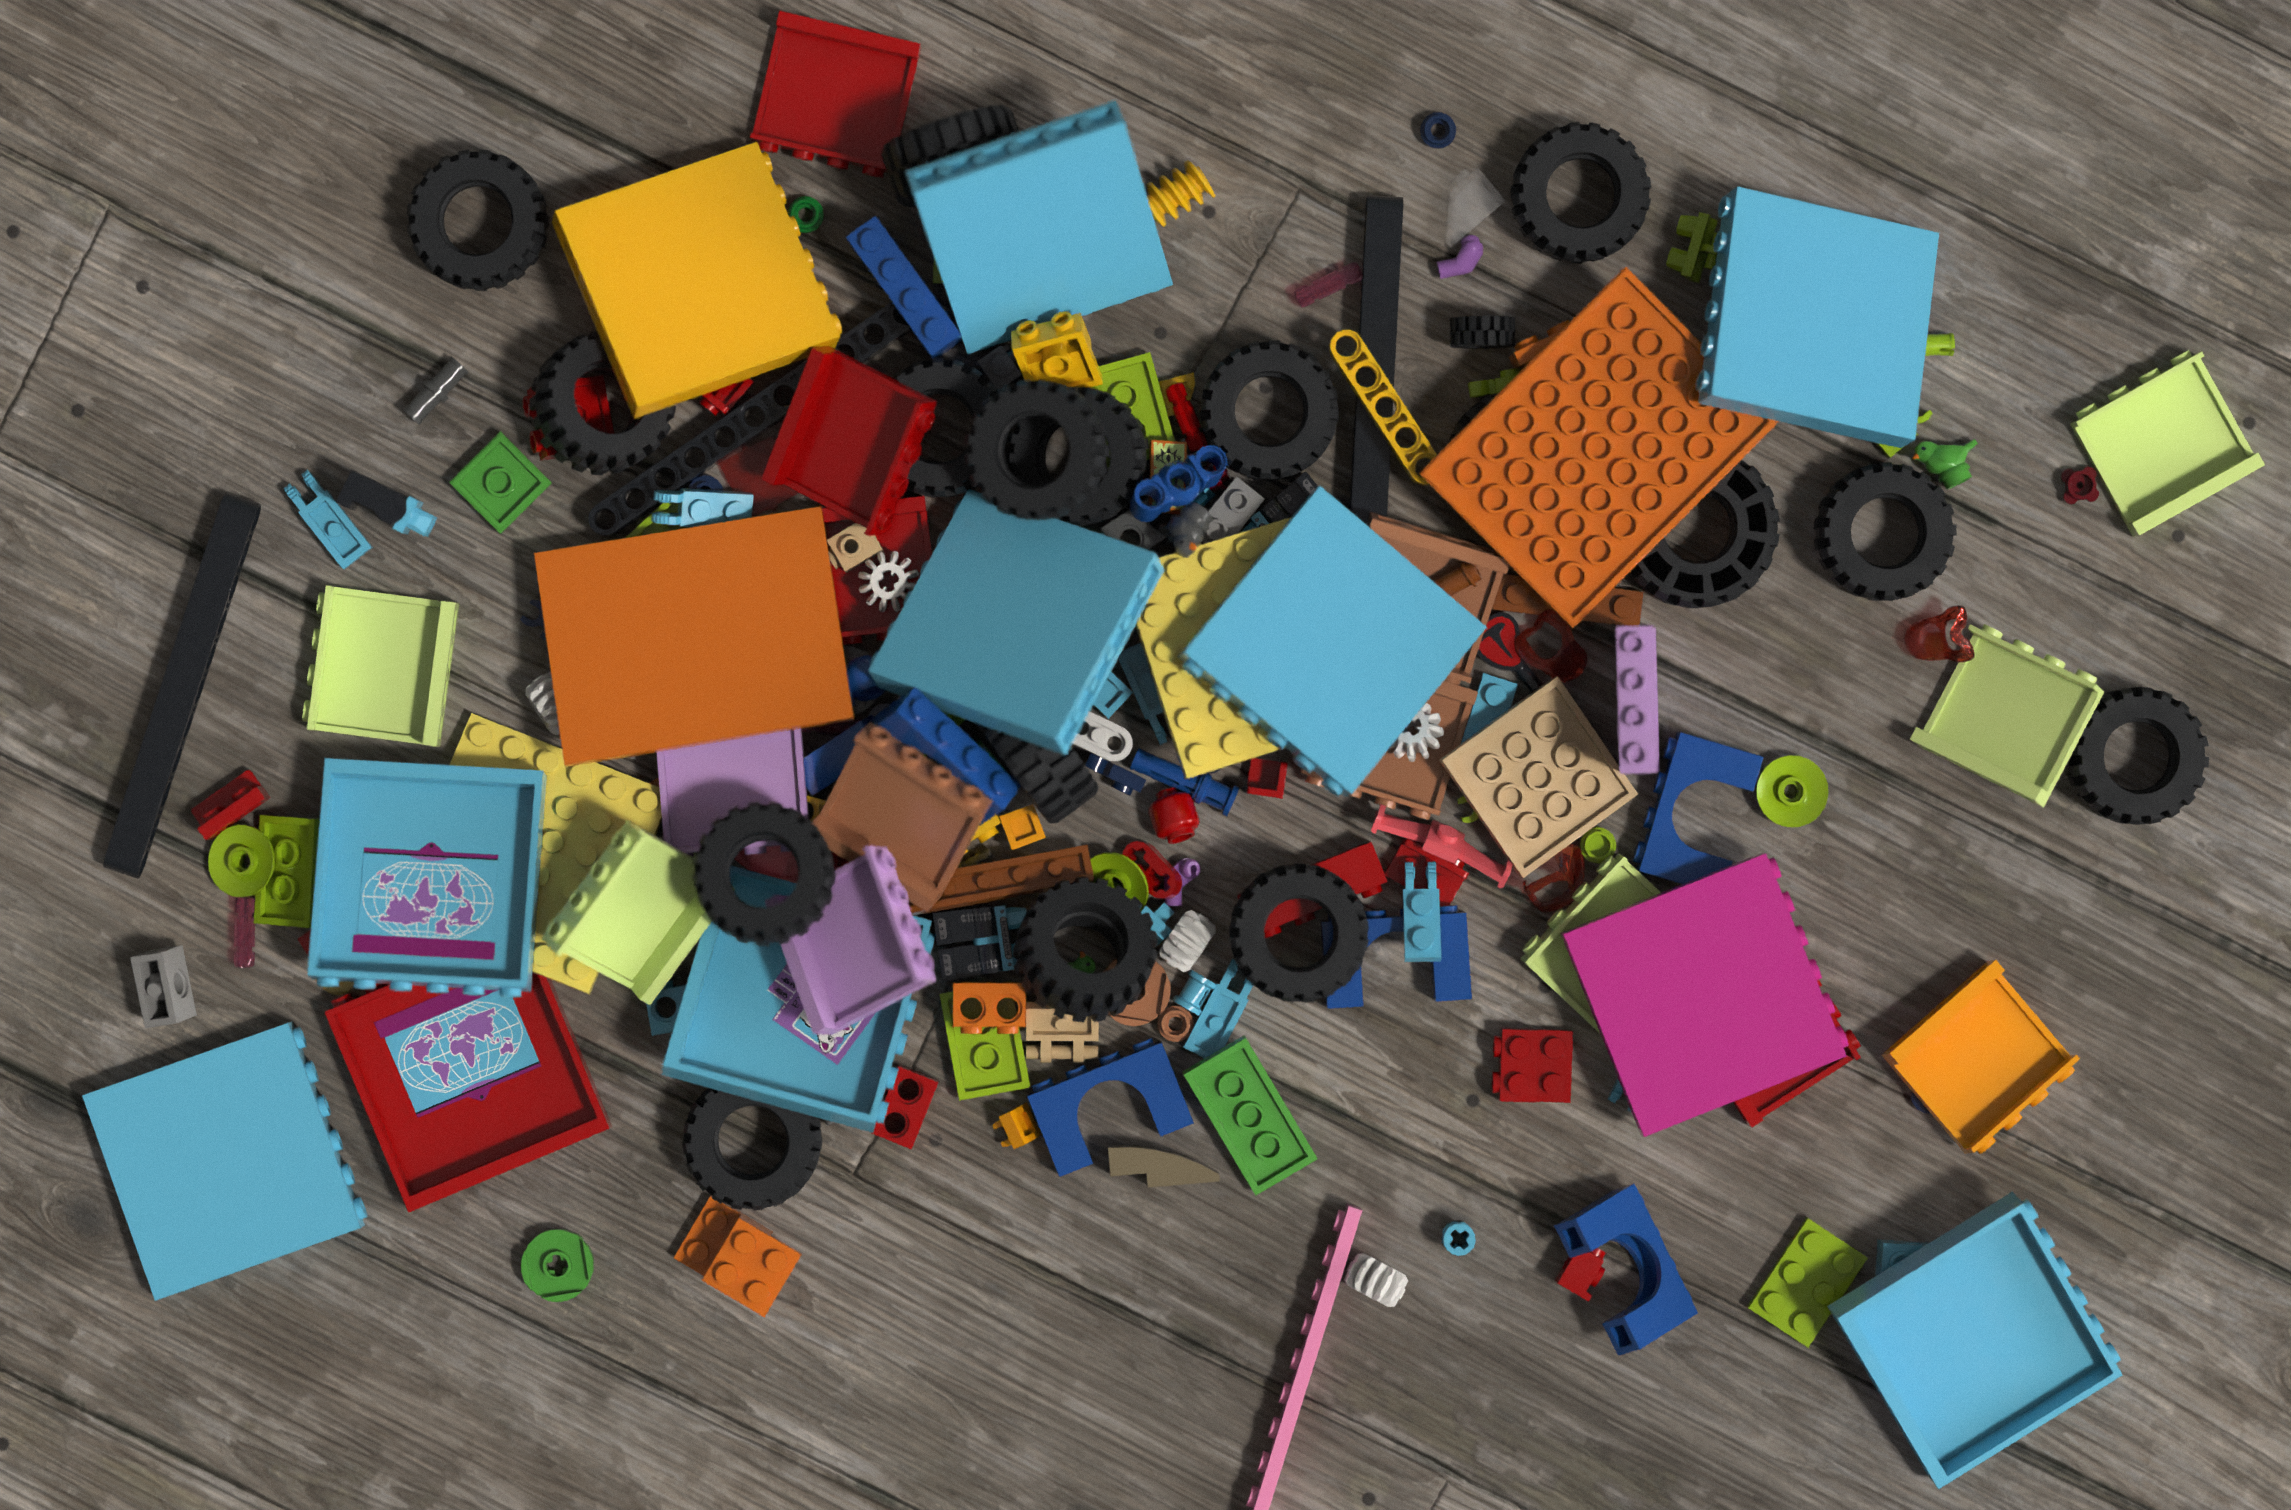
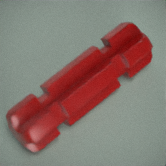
[1165,382,1208,452]

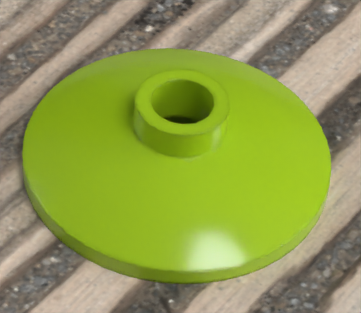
[1756,755,1829,828]
[208,825,275,897]
[1090,852,1149,911]

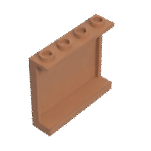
[1366,512,1509,685]
[1300,681,1478,820]
[812,722,993,912]

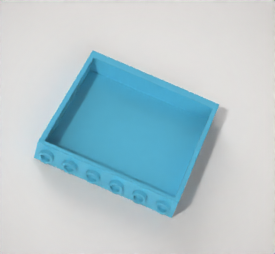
[1827,1192,2122,1489]

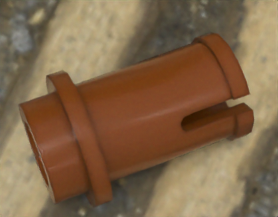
[1433,561,1482,596]

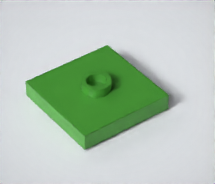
[449,431,552,534]

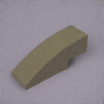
[1108,1145,1220,1188]

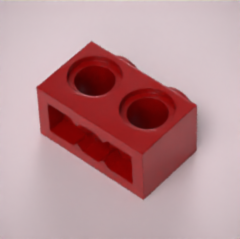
[871,1064,939,1150]

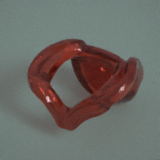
[1904,605,1975,663]
[1514,609,1588,682]
[1522,843,1584,912]

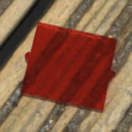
[719,436,799,517]

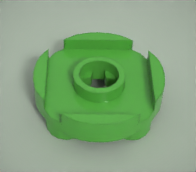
[521,1228,594,1302]

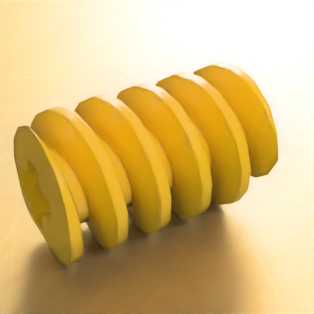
[1146,160,1216,227]

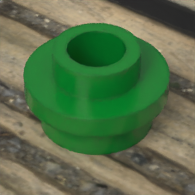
[788,196,824,233]

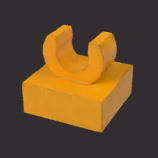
[999,804,1046,850]
[993,1102,1042,1149]

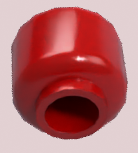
[1148,788,1200,844]

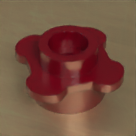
[2061,466,2099,504]

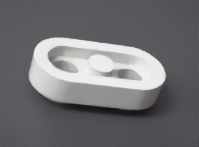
[1073,711,1133,761]

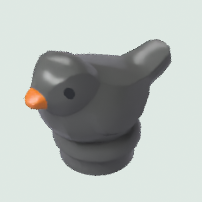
[1158,502,1213,558]

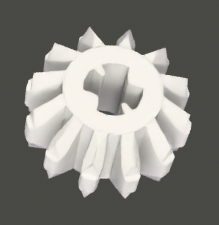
[858,551,919,612]
[525,671,560,735]
[1390,703,1444,762]
[1160,910,1216,972]
[1344,1253,1408,1307]

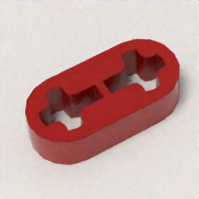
[1122,841,1182,899]

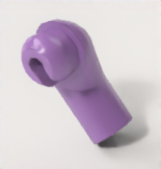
[1437,235,1483,279]
[1164,858,1200,907]

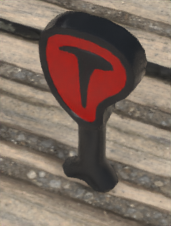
[1477,612,1543,693]

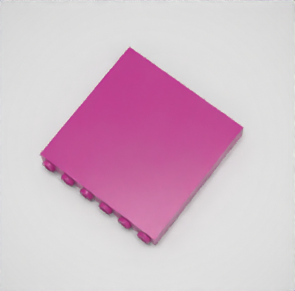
[1560,853,1849,1137]

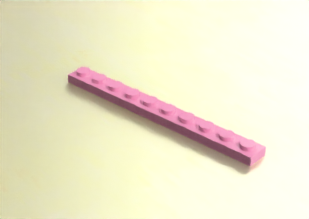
[1246,1203,1362,1510]

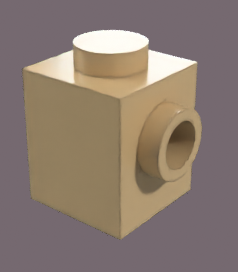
[827,523,884,573]

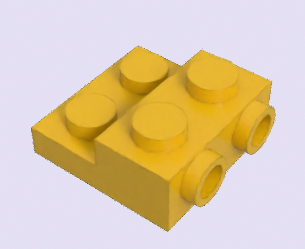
[1011,311,1103,388]

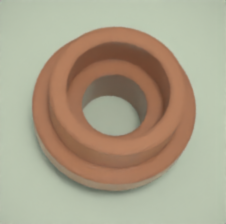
[1158,1006,1194,1042]

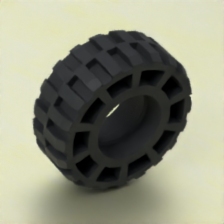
[1628,460,1780,608]

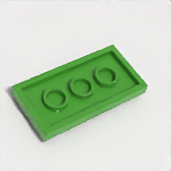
[1182,1035,1318,1196]

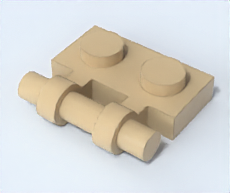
[1026,1002,1099,1063]

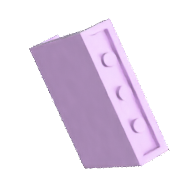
[1616,626,1660,774]
[657,729,809,858]
[765,845,936,1035]

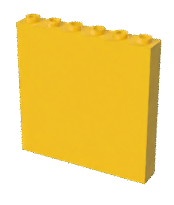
[552,142,842,419]

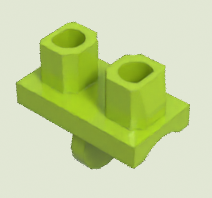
[1666,212,1718,283]

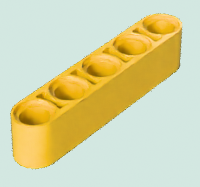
[1329,330,1437,486]

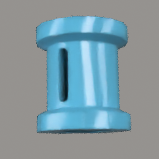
[1172,969,1217,1016]
[1442,1221,1476,1256]

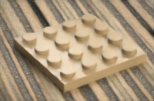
[1439,676,1638,878]

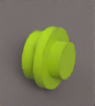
[1580,827,1616,863]

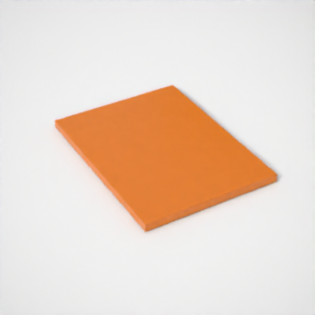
[1418,267,1779,628]
[534,506,854,767]

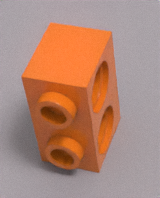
[953,982,1026,1034]

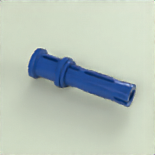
[1130,748,1240,817]

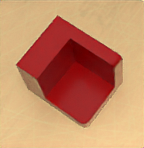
[1246,758,1288,799]

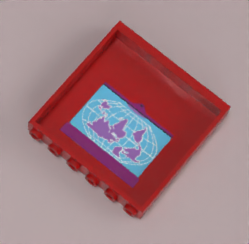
[325,972,612,1213]

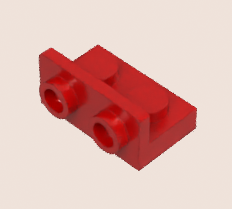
[191,770,271,840]
[1384,838,1469,906]

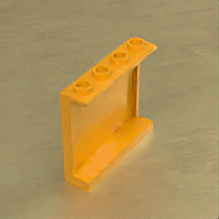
[1881,960,2080,1154]

